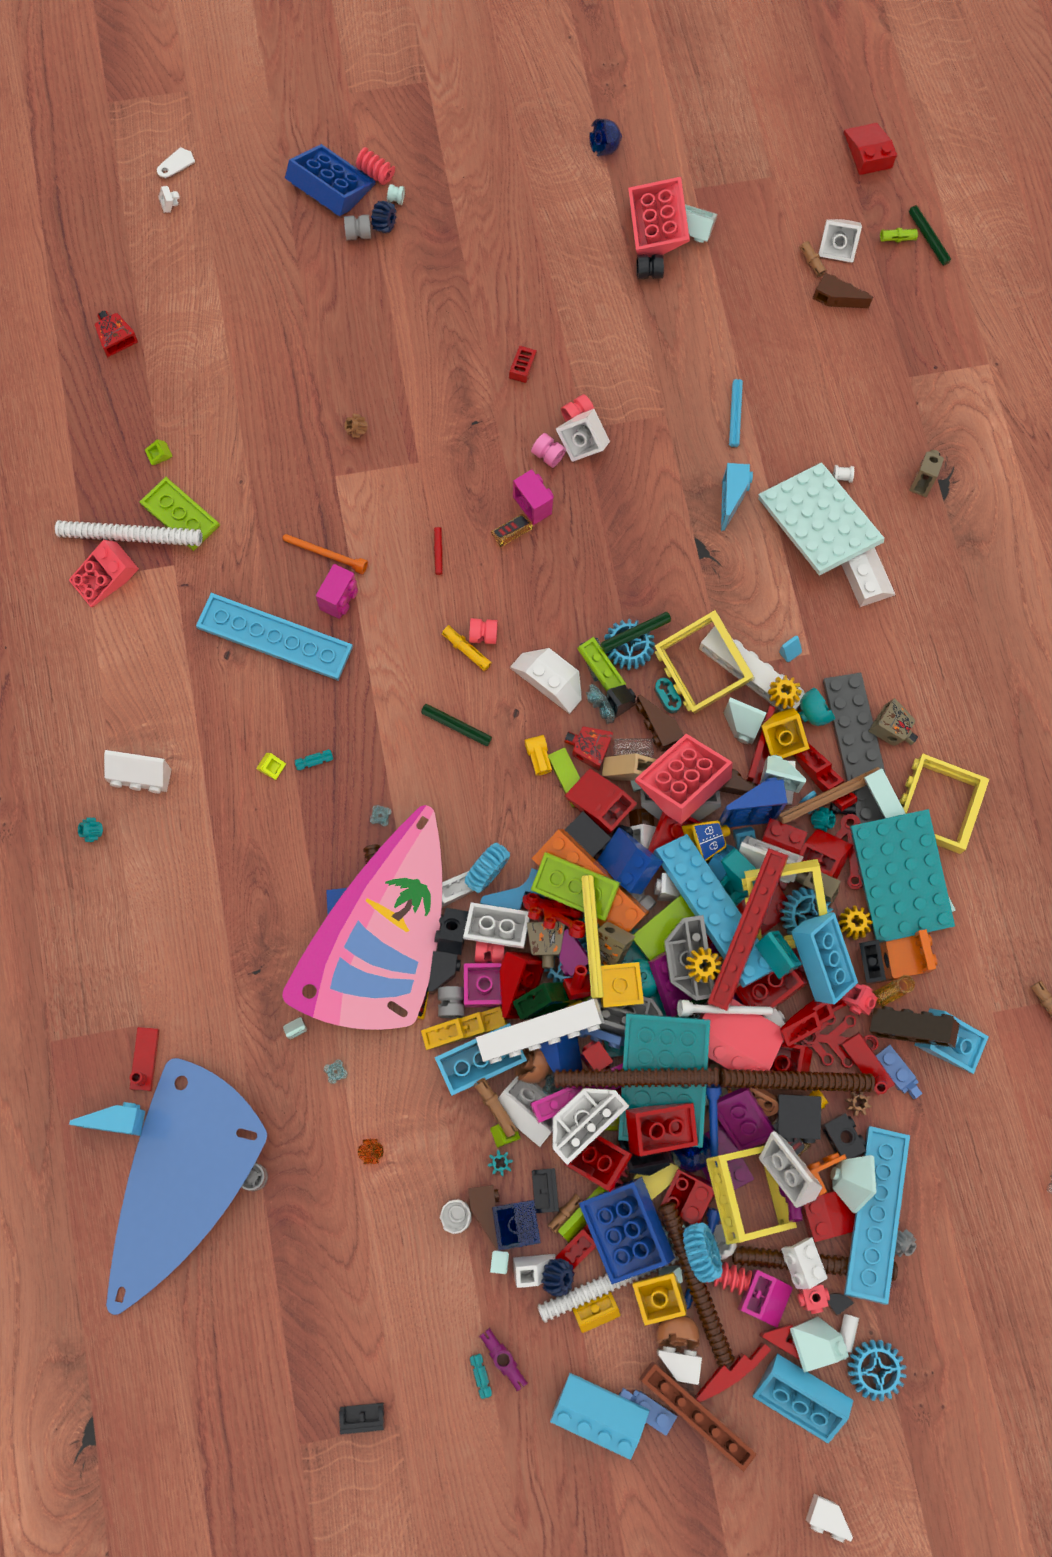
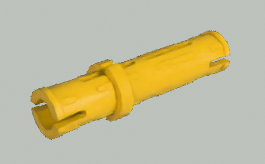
[441,625,492,671]

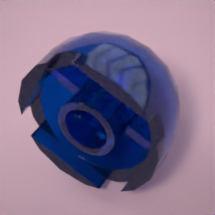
[589,119,622,156]
[670,1134,712,1172]

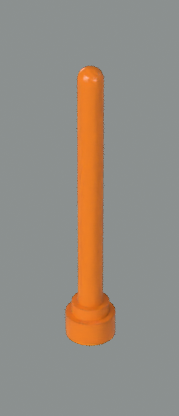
[282,534,368,575]

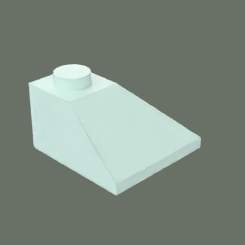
[685,204,718,243]
[723,697,766,744]
[760,755,806,793]
[830,1155,876,1213]
[790,1317,849,1372]

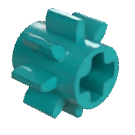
[811,807,836,832]
[78,817,103,842]
[487,1150,513,1176]

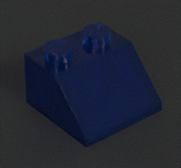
[492,1200,541,1250]

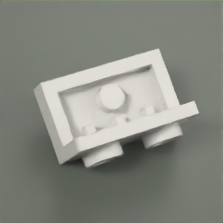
[781,1238,828,1289]

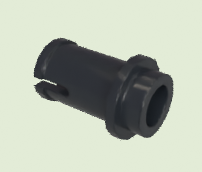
[830,802,856,815]

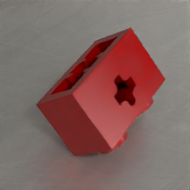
[580,1041,613,1071]

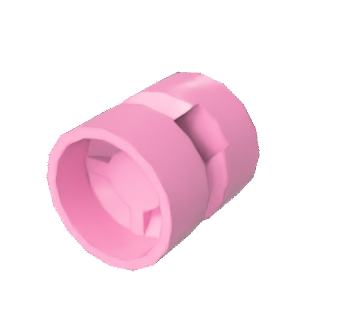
[531,433,566,468]

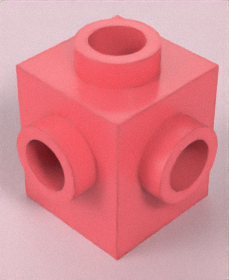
[842,984,878,1015]
[797,1284,830,1314]

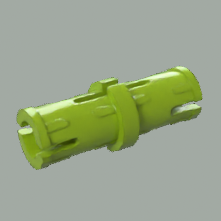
[880,228,918,243]

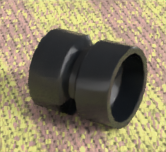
[636,254,664,279]

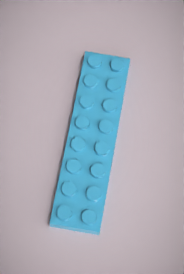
[196,593,353,681]
[653,834,773,988]
[844,1126,910,1305]

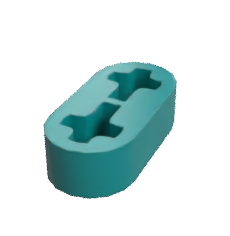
[654,678,682,713]

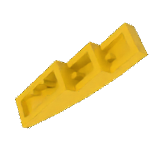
[421,1006,508,1050]

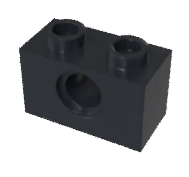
[435,908,469,955]
[859,940,893,984]
[821,1113,866,1159]

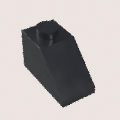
[605,685,636,718]
[428,951,461,994]

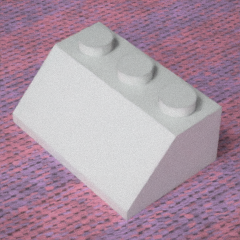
[841,547,895,607]
[104,750,172,794]
[739,836,804,883]
[463,902,530,949]
[498,1076,553,1147]
[759,1131,822,1208]

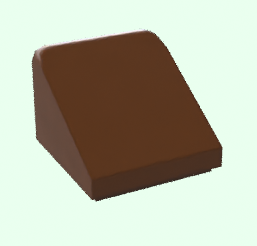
[629,809,655,827]

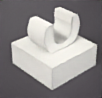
[159,186,180,213]

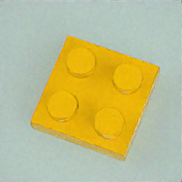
[601,962,644,1008]

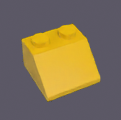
[761,707,810,758]
[632,1272,687,1326]

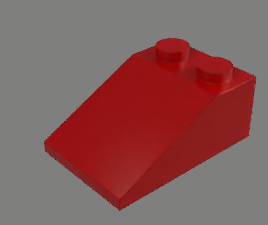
[844,123,897,175]
[756,818,808,891]
[500,951,544,1019]
[735,968,809,1016]
[770,1042,813,1091]
[625,1103,698,1156]
[564,1135,632,1192]
[801,1191,855,1242]

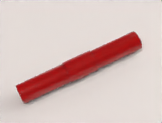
[434,527,443,575]

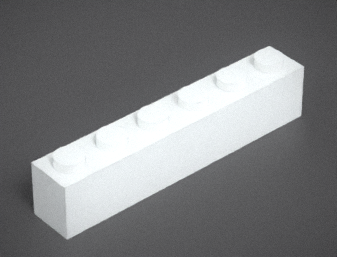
[699,626,805,711]
[476,999,605,1064]

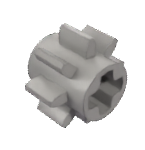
[895,1229,917,1257]

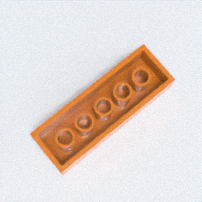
[531,829,650,933]

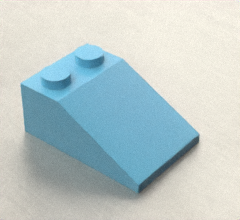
[721,463,753,531]
[915,1008,989,1074]
[69,1102,146,1136]

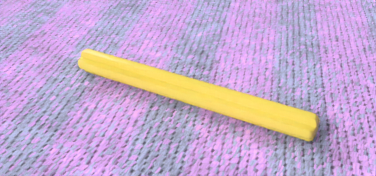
[581,875,604,999]

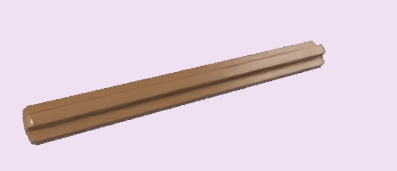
[778,767,880,824]

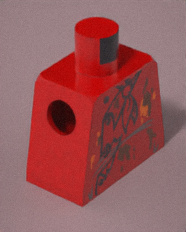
[95,311,138,358]
[564,726,613,771]

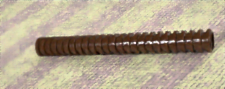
[554,1067,719,1088]
[719,1069,875,1092]
[658,1202,735,1366]
[732,1245,898,1281]

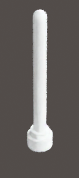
[677,1000,773,1017]

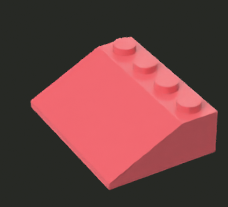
[628,177,690,258]
[635,734,733,824]
[698,999,783,1071]

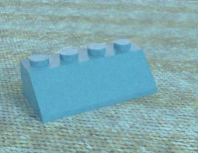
[791,912,858,1005]
[435,1023,527,1096]
[753,1354,853,1443]
[550,1373,649,1460]

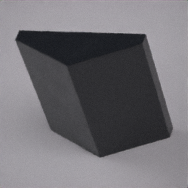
[618,1140,670,1176]

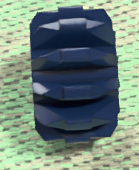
[371,201,397,233]
[541,1258,575,1297]

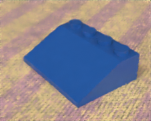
[285,144,376,216]
[718,778,787,828]
[579,1177,675,1284]

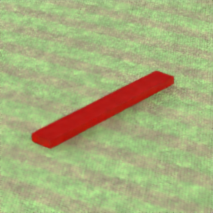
[707,848,789,1011]

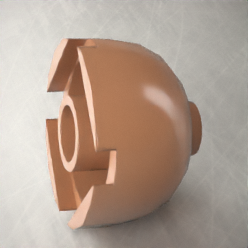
[514,1048,552,1084]
[657,1316,700,1350]

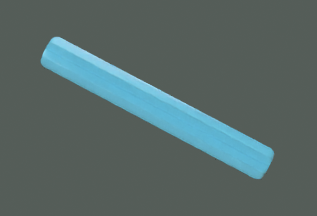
[729,379,743,447]

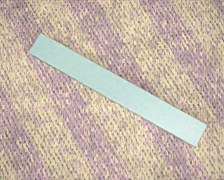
[863,768,956,912]

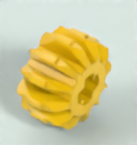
[768,675,802,709]
[838,905,873,940]
[685,947,721,983]

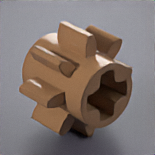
[345,414,368,438]
[845,1091,872,1116]

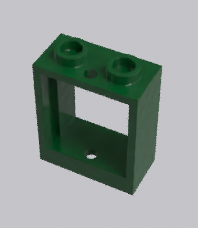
[513,982,577,1020]

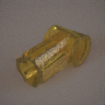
[873,975,915,1007]

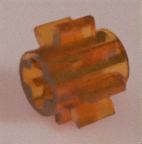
[358,1139,384,1165]

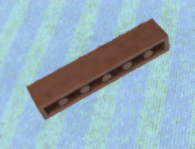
[639,1362,757,1472]

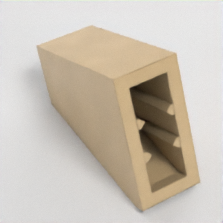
[602,753,657,781]

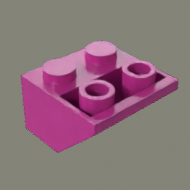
[738,1269,793,1328]

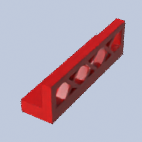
[746,706,776,786]

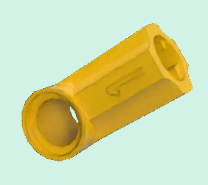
[524,735,552,776]

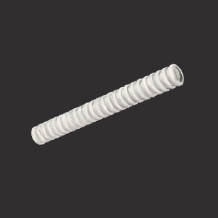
[55,520,202,546]
[537,1247,678,1323]

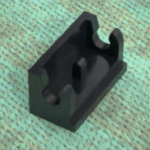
[532,1168,559,1214]
[339,1402,385,1435]

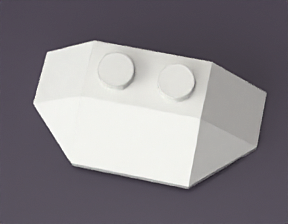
[510,648,582,714]
[552,1088,629,1165]

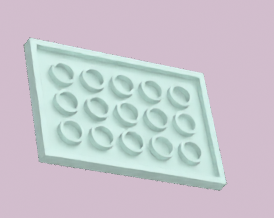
[758,462,884,576]

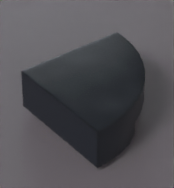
[827,1293,854,1316]

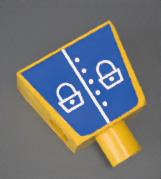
[682,820,730,861]

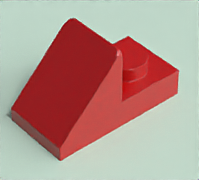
[759,1324,800,1360]

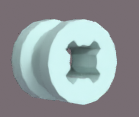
[387,184,405,205]

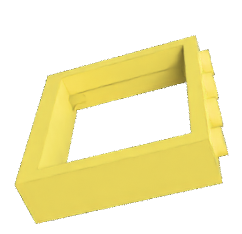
[655,610,755,714]
[899,754,989,854]
[741,859,827,948]
[706,1146,797,1245]

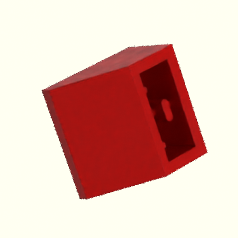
[799,829,854,879]
[660,1169,715,1224]

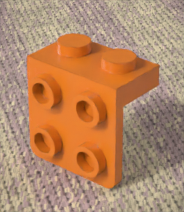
[886,929,937,979]
[807,1152,847,1196]

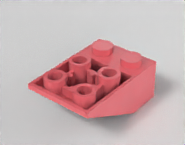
[69,540,139,607]

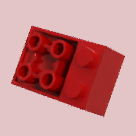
[564,769,637,835]

